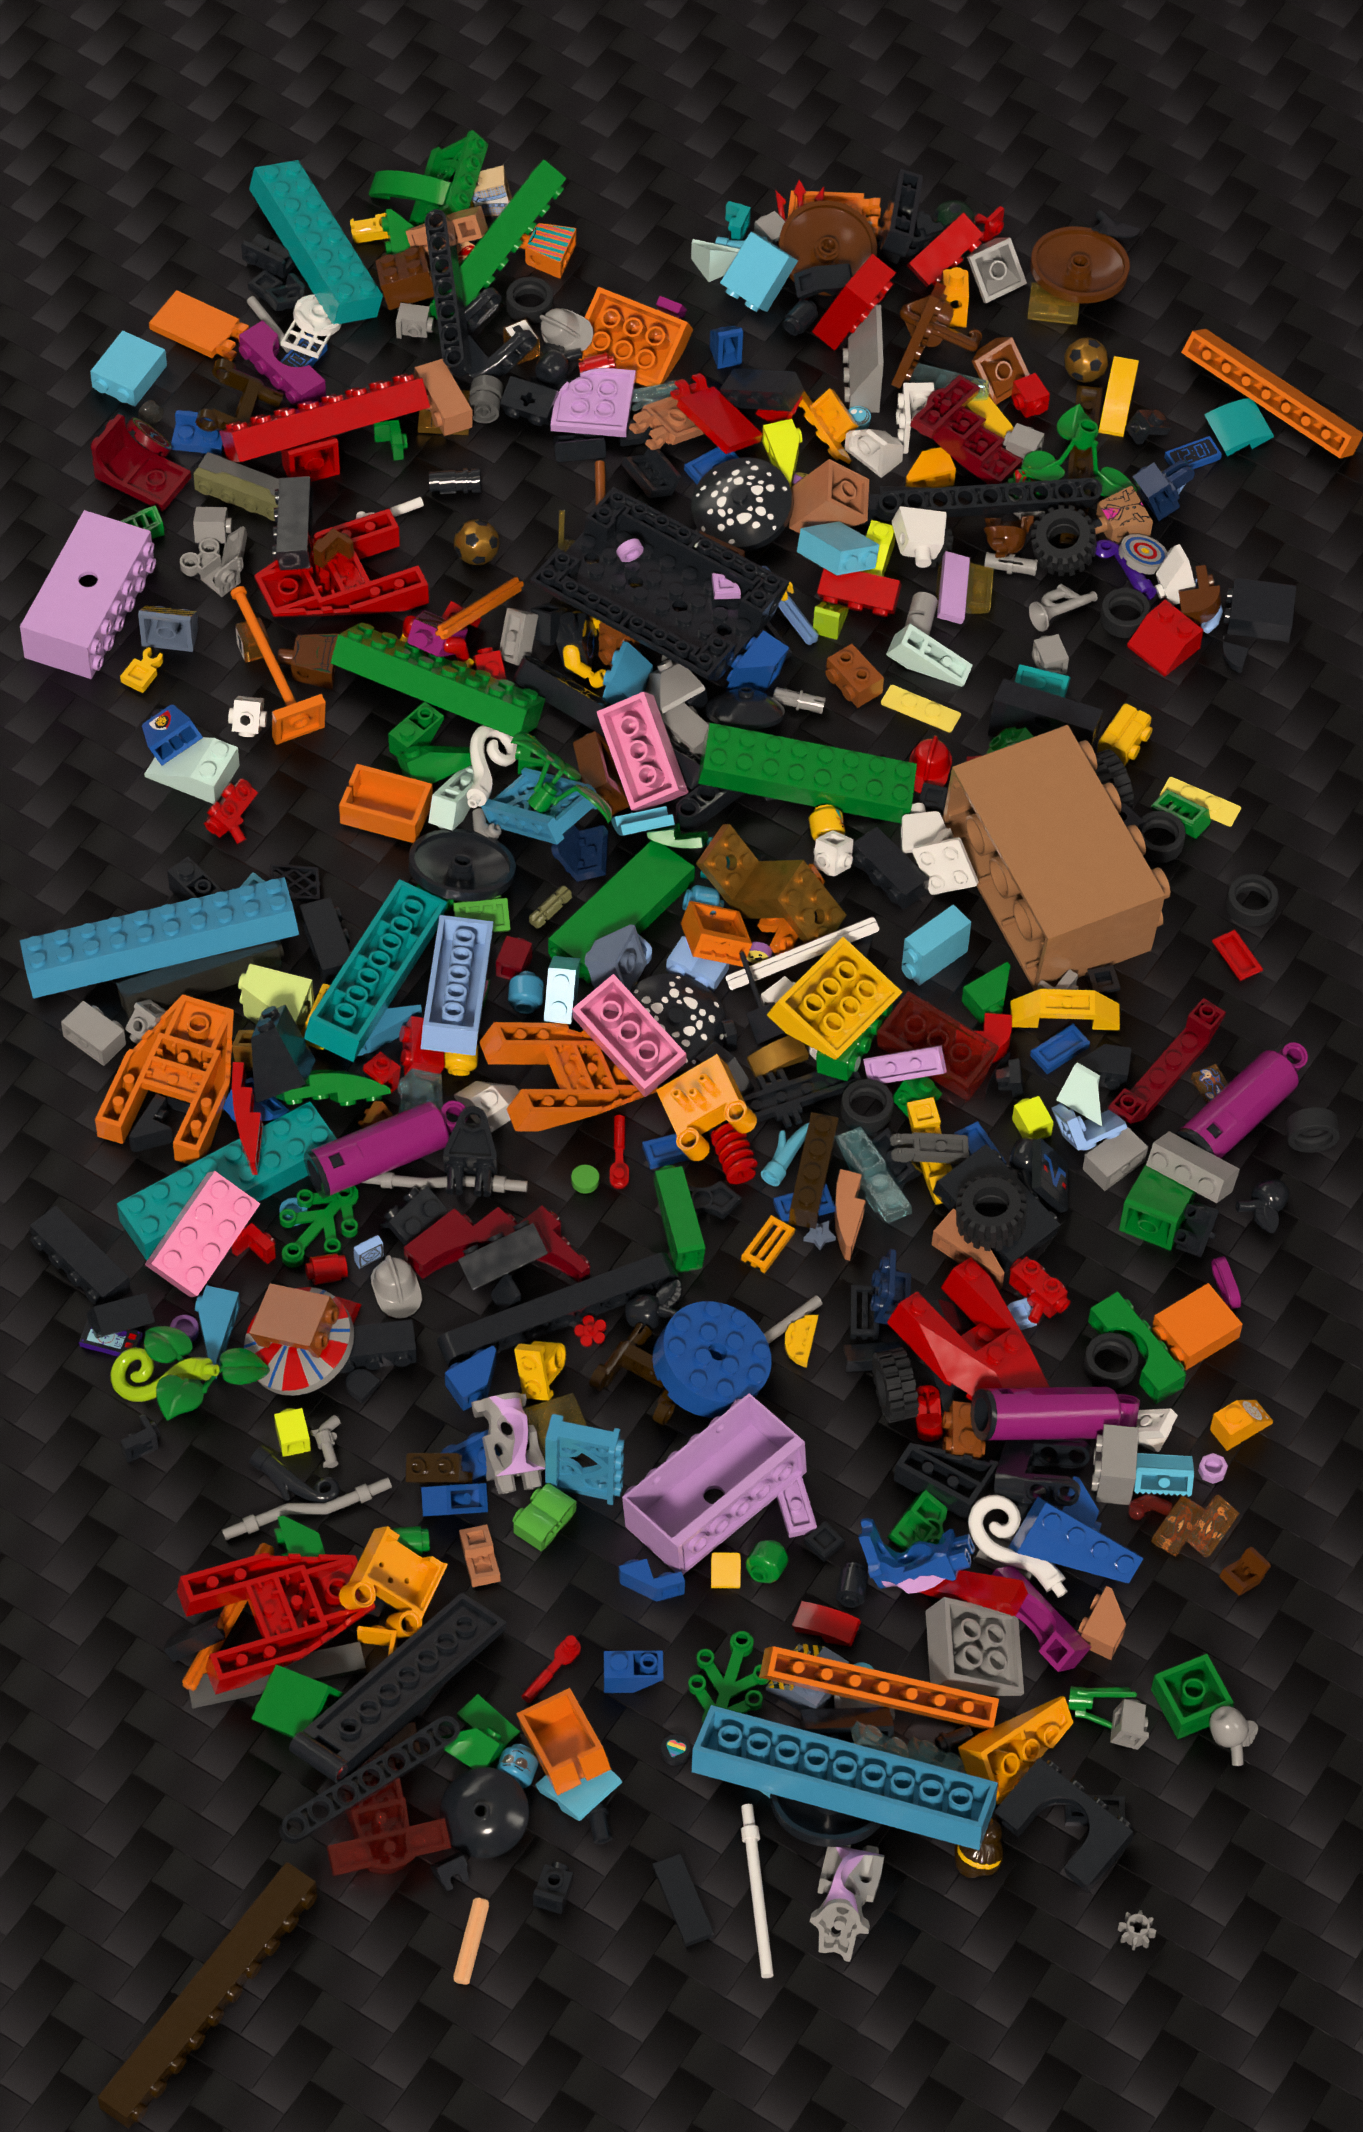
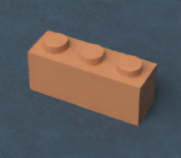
[414,359,472,436]

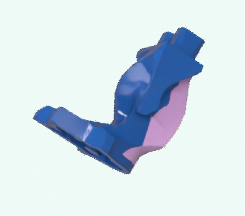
[858,1518,975,1594]

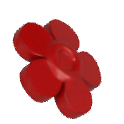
[574,1315,607,1347]

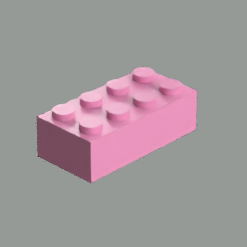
[597,692,688,812]
[572,974,686,1097]
[145,1171,260,1297]

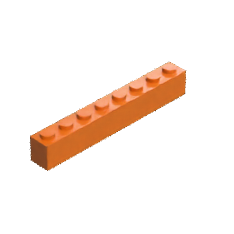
[1181,329,1363,458]
[759,1646,999,1729]

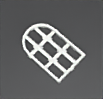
[281,309,333,359]

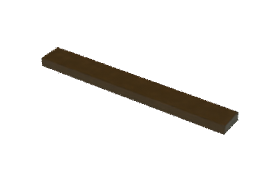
[1059,385,1102,549]

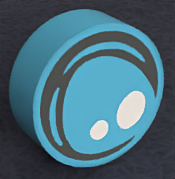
[848,406,871,430]

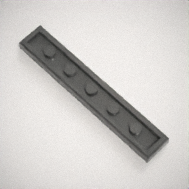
[188,1642,366,1708]

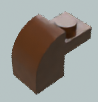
[1179,565,1221,625]

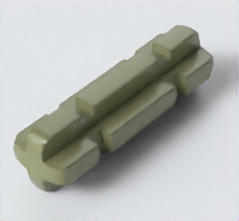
[529,886,572,928]

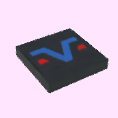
[1032,1138,1068,1213]

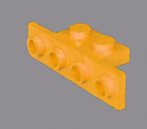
[799,388,859,464]

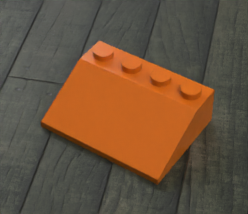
[578,287,693,392]

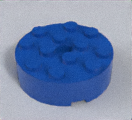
[653,1301,771,1418]

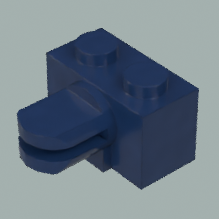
[1133,459,1195,521]

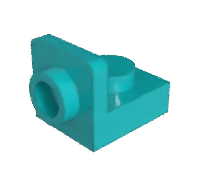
[725,201,751,241]

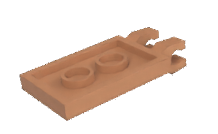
[629,392,704,450]

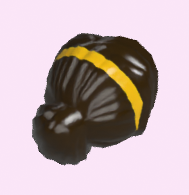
[955,1817,1003,1878]

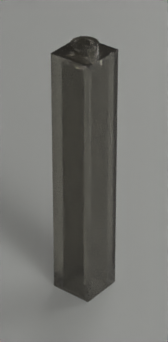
[116,941,284,1019]

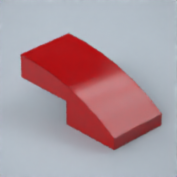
[792,1601,861,1647]

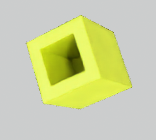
[1012,1096,1053,1139]
[274,1408,311,1457]

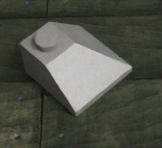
[967,237,1027,303]
[645,659,705,714]

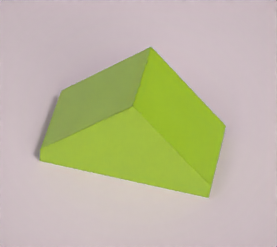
[813,602,849,640]

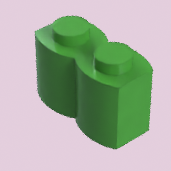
[513,1483,576,1551]

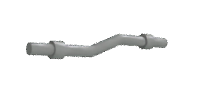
[362,1172,528,1193]
[222,1477,392,1540]

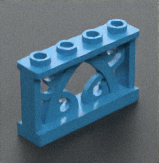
[481,768,597,845]
[545,1414,625,1505]

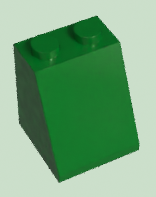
[1119,1165,1196,1251]
[251,1664,344,1738]

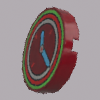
[126,417,173,457]

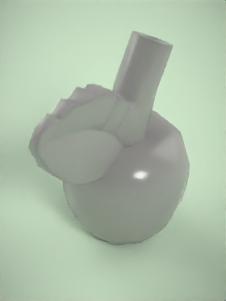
[1209,1706,1258,1766]

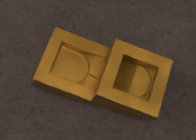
[747,1035,809,1079]

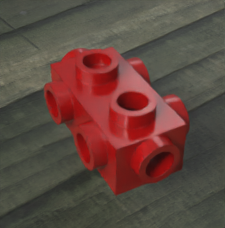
[204,779,258,844]
[1009,1256,1071,1324]

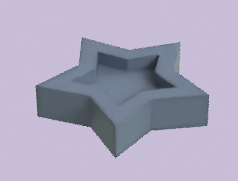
[803,1221,836,1250]

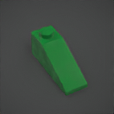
[397,746,472,784]

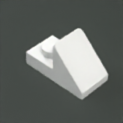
[1136,1408,1178,1452]

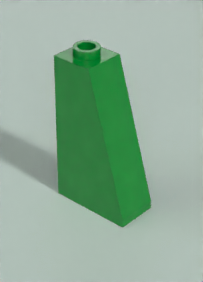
[654,1165,705,1273]

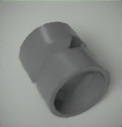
[468,375,504,423]

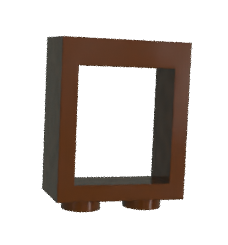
[573,731,630,815]

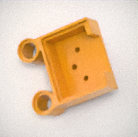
[656,1054,757,1161]
[339,1526,448,1639]

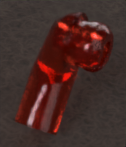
[1128,1494,1172,1520]

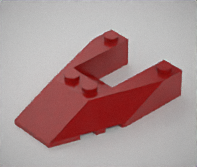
[254,509,429,617]
[887,1257,1050,1401]
[177,1553,375,1695]

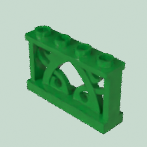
[409,130,488,227]

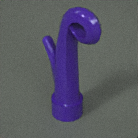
[1096,539,1157,601]

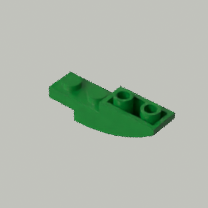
[276,1070,391,1106]

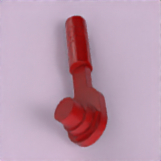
[610,1115,629,1189]
[522,1635,581,1703]

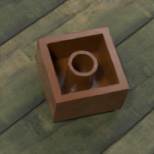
[375,245,434,310]

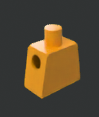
[941,267,969,327]

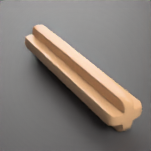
[454,1898,489,1985]

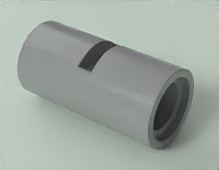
[905,592,938,636]

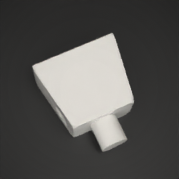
[892,506,946,568]
[901,803,947,864]

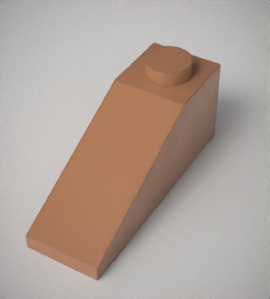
[405,206,488,252]
[932,1208,1005,1290]

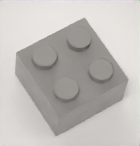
[1091,1424,1138,1505]

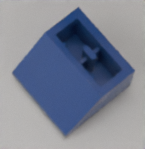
[726,630,789,692]

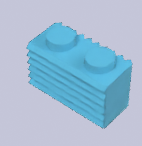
[1134,1453,1194,1496]

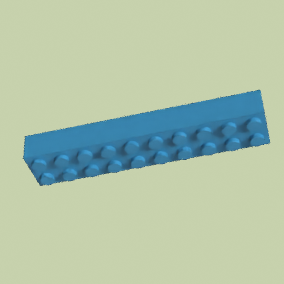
[20,877,299,998]
[692,1705,998,1850]

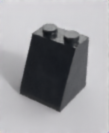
[251,1004,315,1103]

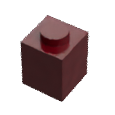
[496,936,532,980]

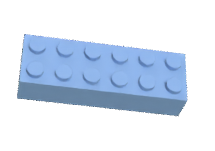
[421,915,493,1056]

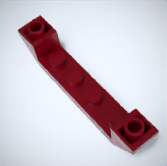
[1108,998,1226,1124]

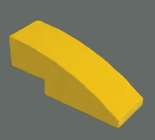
[1099,356,1139,437]

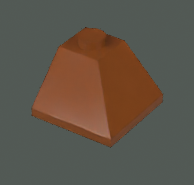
[972,337,1030,405]

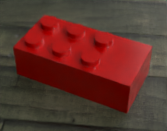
[812,254,896,351]

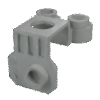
[180,538,243,597]

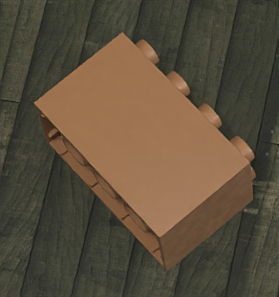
[943,725,1170,991]

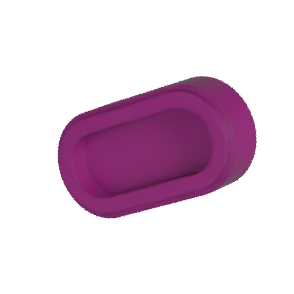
[1212,1256,1241,1309]

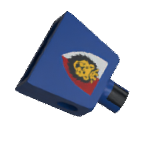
[142,705,203,766]

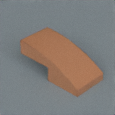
[459,1524,501,1587]

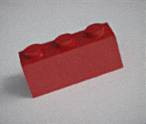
[907,213,984,287]
[817,568,902,617]

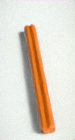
[435,577,524,640]
[182,1543,274,1691]

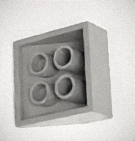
[843,305,883,413]
[926,1597,1024,1696]

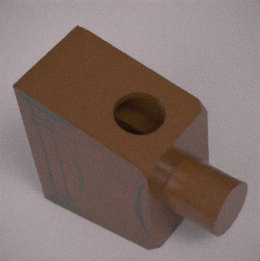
[278,634,338,689]

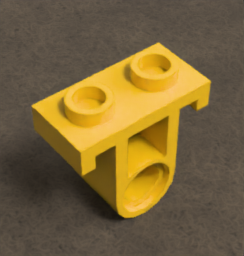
[514,1341,566,1401]

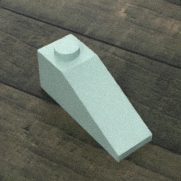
[886,624,973,687]
[428,766,474,831]

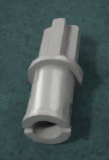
[773,687,826,714]

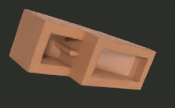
[834,1169,866,1261]

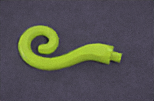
[110,1347,220,1402]

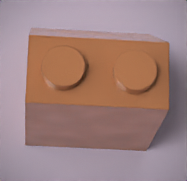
[789,459,869,533]

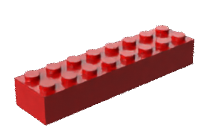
[219,373,430,462]

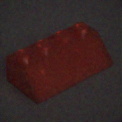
[877,991,999,1101]

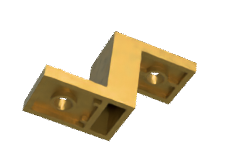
[696,824,846,944]

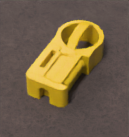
[350,213,388,243]

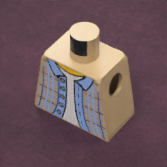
[470,166,512,216]

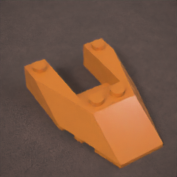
[95,994,234,1165]
[479,1022,658,1131]

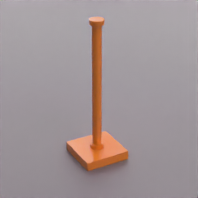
[230,586,326,745]

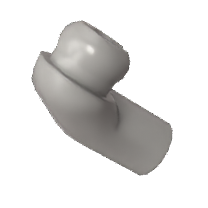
[472,808,501,840]

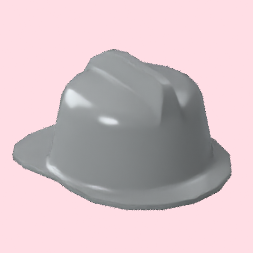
[540,308,594,353]
[371,1255,422,1319]

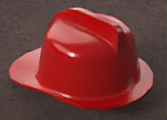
[909,735,952,794]

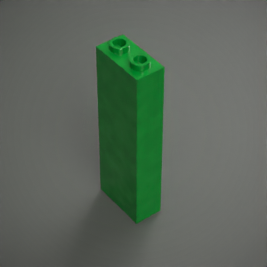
[548,840,695,983]

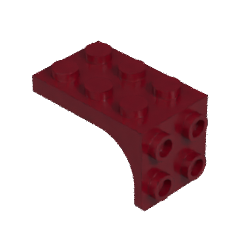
[91,414,191,512]

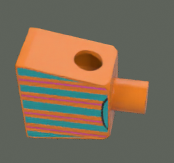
[519,223,576,279]

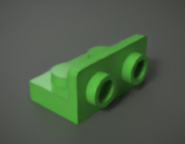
[453,895,510,933]

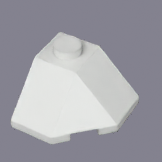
[845,429,904,478]
[1155,544,1196,606]
[454,1081,519,1132]

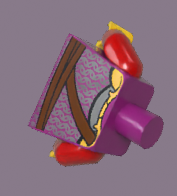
[400,610,474,669]

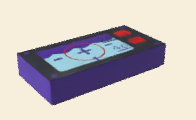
[79,1319,143,1356]

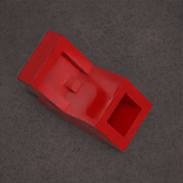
[955,1013,1012,1064]

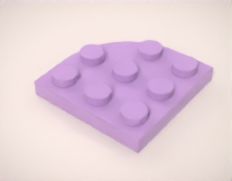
[551,368,636,437]

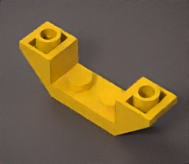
[1010,989,1120,1030]

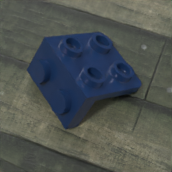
[551,825,608,882]
[870,1249,911,1325]

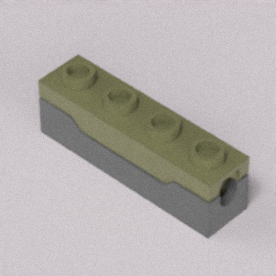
[193,452,279,521]

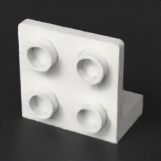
[896,383,934,454]

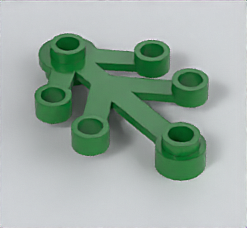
[280,1186,358,1268]
[688,1631,770,1723]

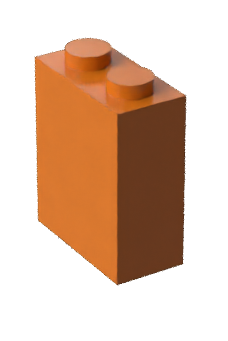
[1152,1283,1243,1370]

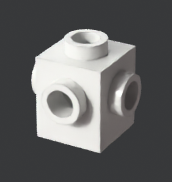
[228,696,267,737]
[814,830,853,876]

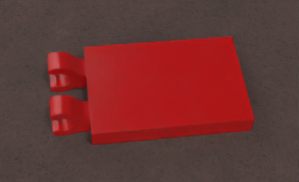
[670,373,763,454]

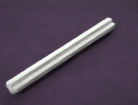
[726,917,879,990]

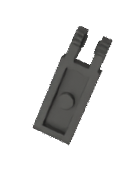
[890,1132,969,1164]

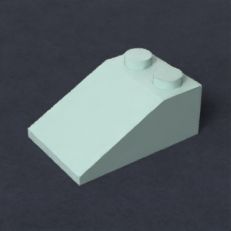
[144,737,240,804]

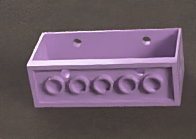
[20,510,156,679]
[622,1393,807,1575]

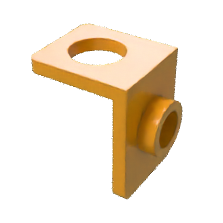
[357,1625,398,1656]

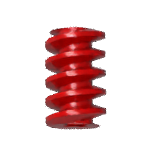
[711,1123,758,1184]

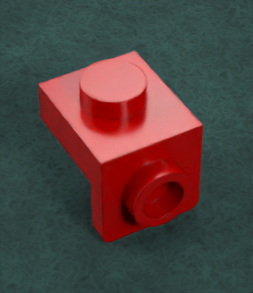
[472,647,507,680]
[363,1051,401,1093]
[232,1223,276,1264]

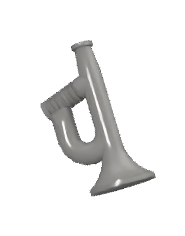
[1029,584,1098,632]

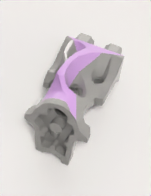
[471,1392,545,1494]
[810,1845,884,1962]

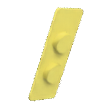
[881,685,961,733]
[1160,777,1241,827]

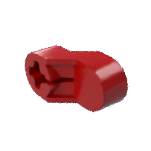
[916,1385,943,1442]

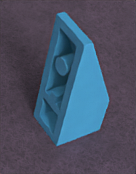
[358,1005,422,1056]
[195,1285,240,1379]

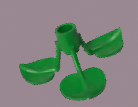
[1021,404,1137,498]
[511,732,612,823]
[144,1326,270,1420]

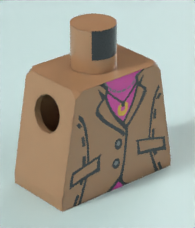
[1092,486,1153,543]

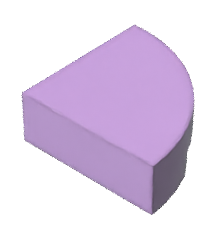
[712,573,741,599]

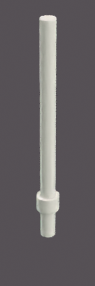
[741,1804,774,1978]

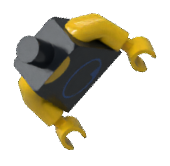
[557,611,606,688]

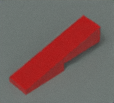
[919,1570,1028,1616]

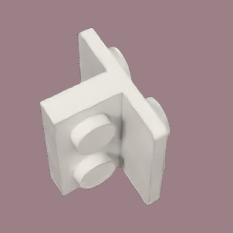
[912,828,979,895]

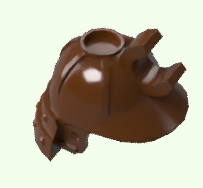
[984,516,1034,558]

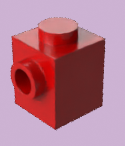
[1012,373,1050,418]

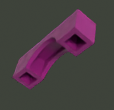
[239,320,326,407]
[992,1566,1091,1672]

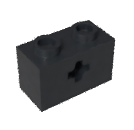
[500,376,559,426]

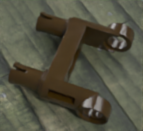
[195,359,284,432]
[589,1323,675,1426]

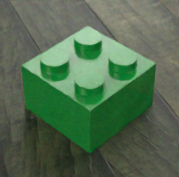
[1151,1654,1234,1739]

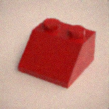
[281,436,340,482]
[1127,599,1203,677]

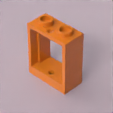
[681,901,752,967]

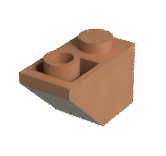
[1078,1586,1126,1660]

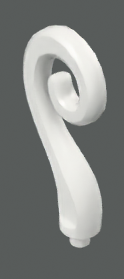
[467,725,517,808]
[968,1495,1068,1598]

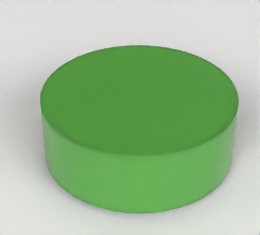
[571,1165,599,1193]

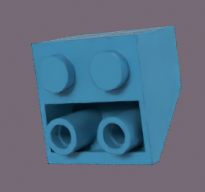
[603,641,653,705]

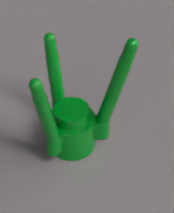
[1068,1686,1137,1729]

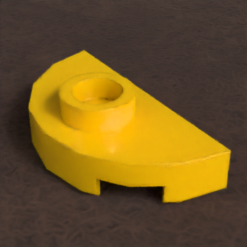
[785,1315,819,1368]

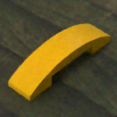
[907,1097,952,1205]

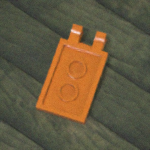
[788,191,881,237]
[149,290,249,362]

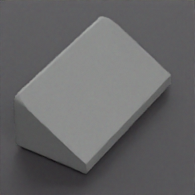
[499,608,538,665]

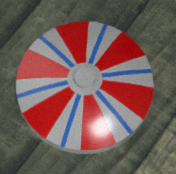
[244,1287,354,1396]

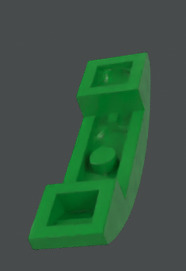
[368,170,452,207]

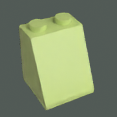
[238,964,314,1032]

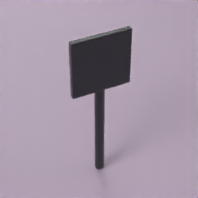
[739,951,785,1044]

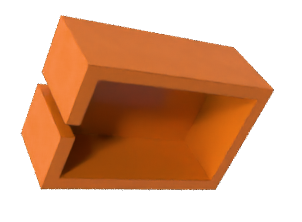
[339,764,433,843]
[516,1688,611,1796]

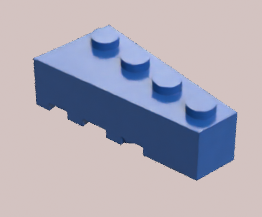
[1009,1497,1143,1584]

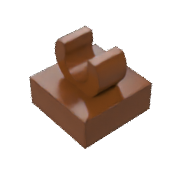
[358,1101,393,1129]

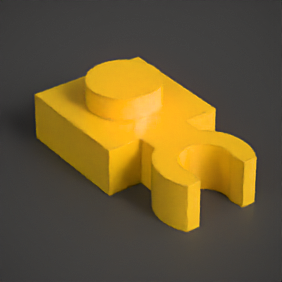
[120,647,163,693]

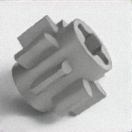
[1118,1910,1156,1950]

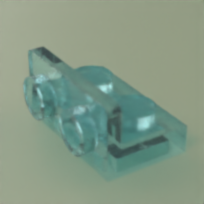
[398,1068,443,1113]

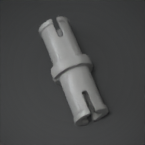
[984,552,1038,576]

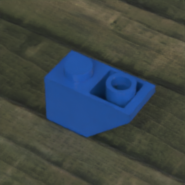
[445,1346,496,1411]
[604,1650,663,1693]

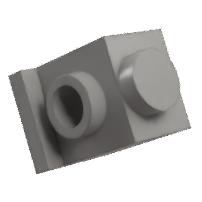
[396,303,434,339]
[125,999,166,1044]
[1110,1699,1149,1750]

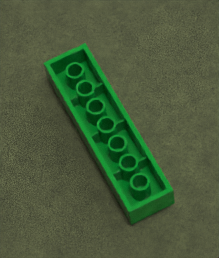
[330,623,545,737]
[698,723,917,824]

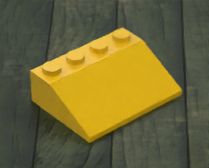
[767,937,902,1060]

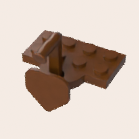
[891,282,982,389]

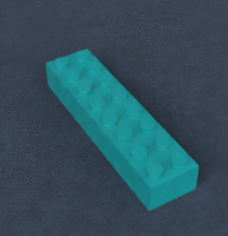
[249,160,383,324]
[304,879,448,1062]
[117,1102,337,1261]

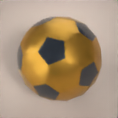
[1064,337,1109,383]
[454,519,500,565]

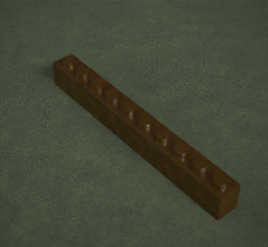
[97,1862,317,2129]

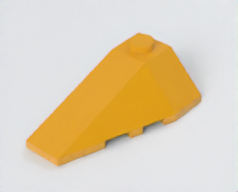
[958,1696,1073,1805]

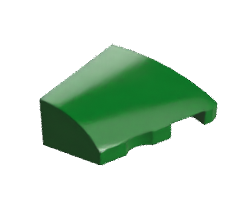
[887,1489,947,1551]

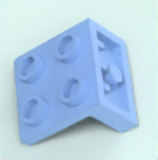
[1052,1103,1128,1151]

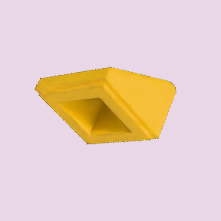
[711,1553,741,1588]

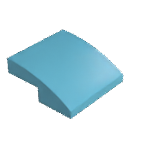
[611,806,675,836]
[535,1770,622,1821]

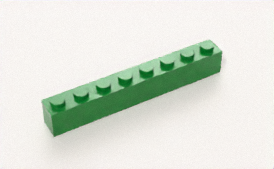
[429,159,566,319]

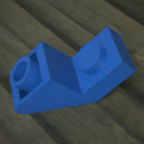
[619,1559,685,1602]

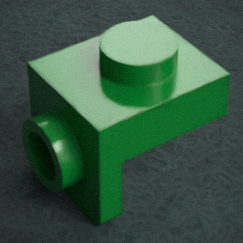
[374,420,408,460]
[515,736,545,775]
[893,1076,942,1117]

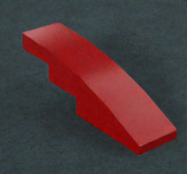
[232,1062,263,1175]

